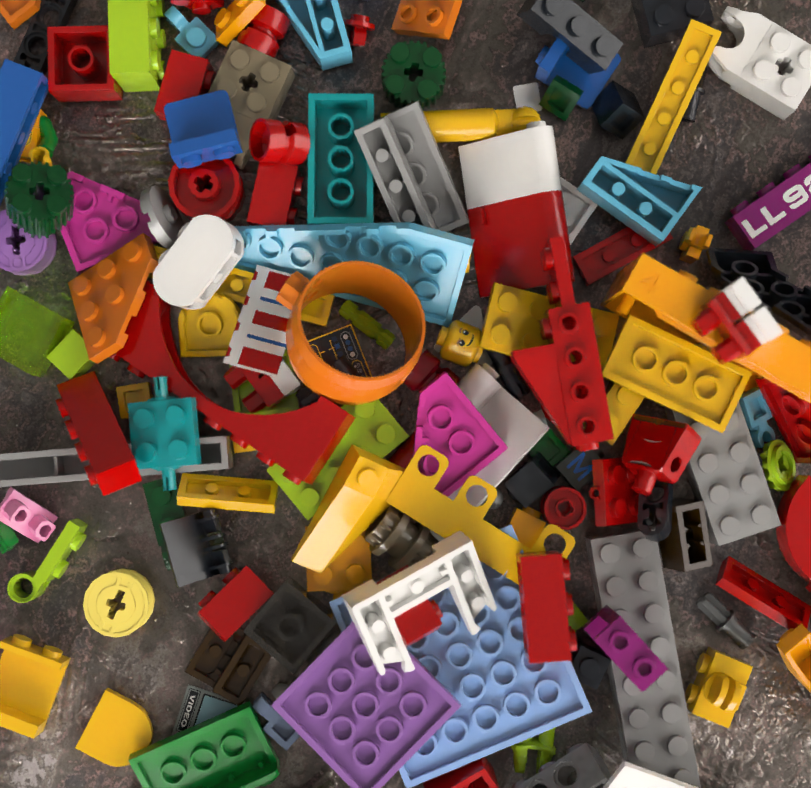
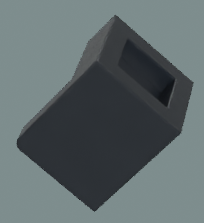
[592,80,645,140]

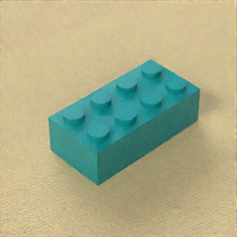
[307,93,375,224]

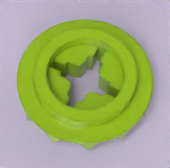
[760,439,796,492]

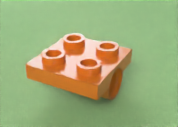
[391,0,463,40]

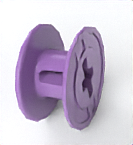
[0,210,57,276]

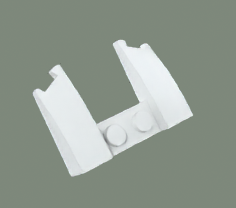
[342,531,497,675]

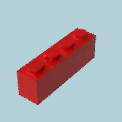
[55,371,142,496]

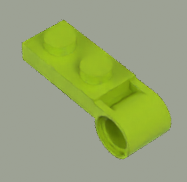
[7,518,88,603]

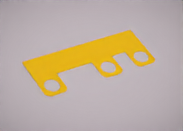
[385,445,575,585]

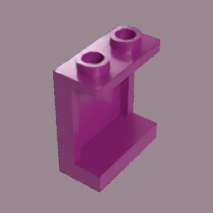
[582,605,668,692]

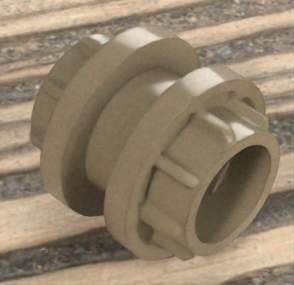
[365,505,435,571]

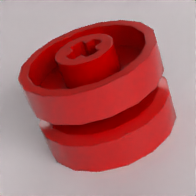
[168,158,246,222]

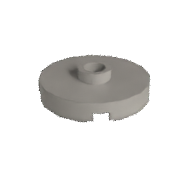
[139,185,184,249]

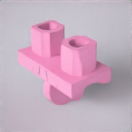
[0,487,58,544]

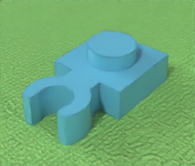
[739,387,775,448]

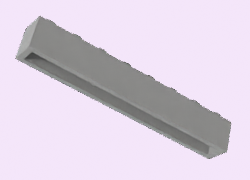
[0,435,234,487]

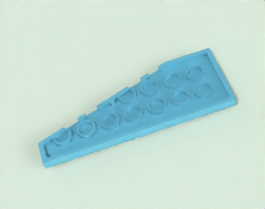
[234,222,474,327]

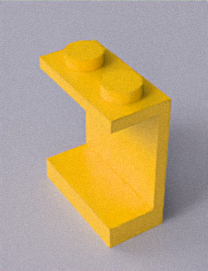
[0,634,71,739]

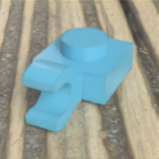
[164,5,220,58]

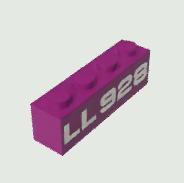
[724,155,811,250]

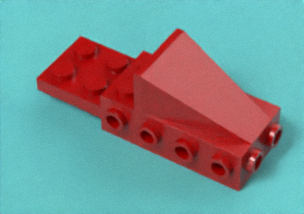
[510,236,614,452]

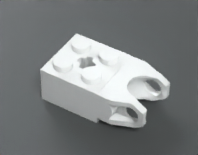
[709,6,811,121]

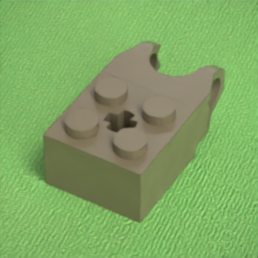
[208,39,295,170]

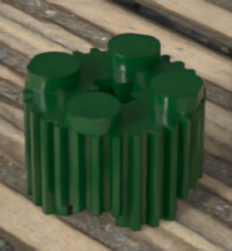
[381,40,446,111]
[4,161,74,239]

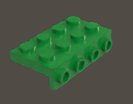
[128,701,280,788]

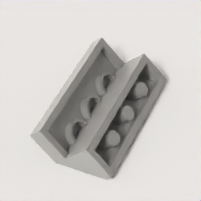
[354,101,469,232]

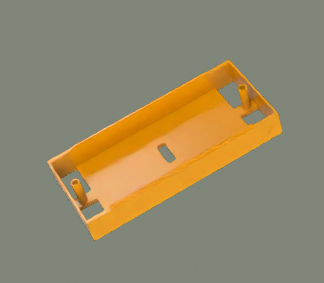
[600,253,811,404]

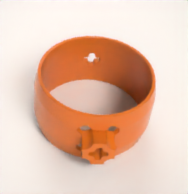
[276,261,426,405]

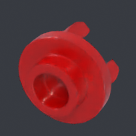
[344,14,375,47]

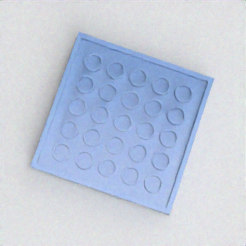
[329,524,592,788]

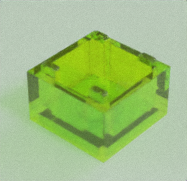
[0,286,75,377]

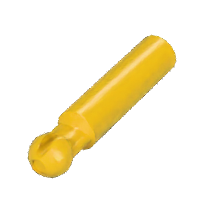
[380,106,541,143]

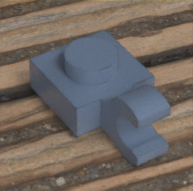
[252,692,300,751]

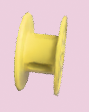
[83,568,155,638]

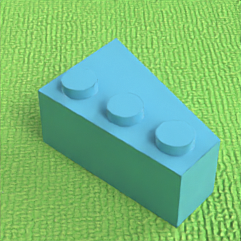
[275,0,353,71]
[577,156,702,246]

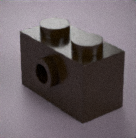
[655,498,713,572]

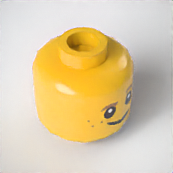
[436,320,484,367]

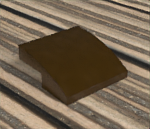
[184,627,274,706]

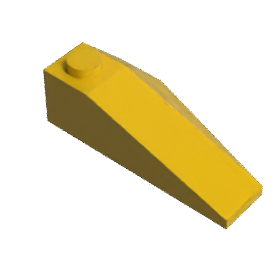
[291,444,405,574]

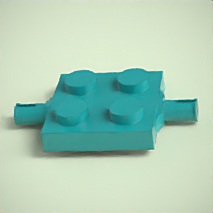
[127,376,202,491]

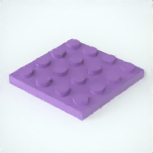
[271,622,461,788]

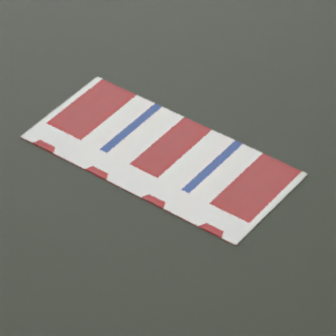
[223,265,291,377]

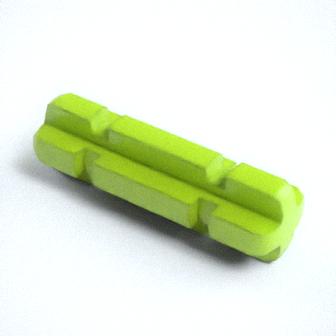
[338,300,395,349]

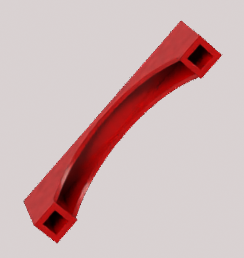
[109,281,356,485]

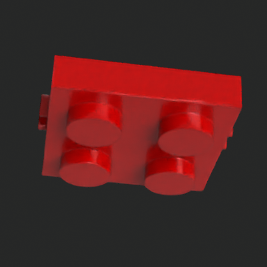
[589,457,639,527]

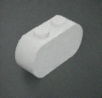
[153,214,244,310]

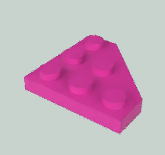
[61,171,158,274]
[412,371,508,497]

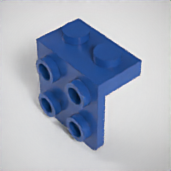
[535,35,621,109]
[164,90,243,169]

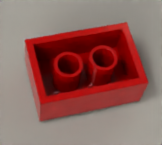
[516,550,577,664]

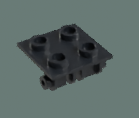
[159,508,234,588]

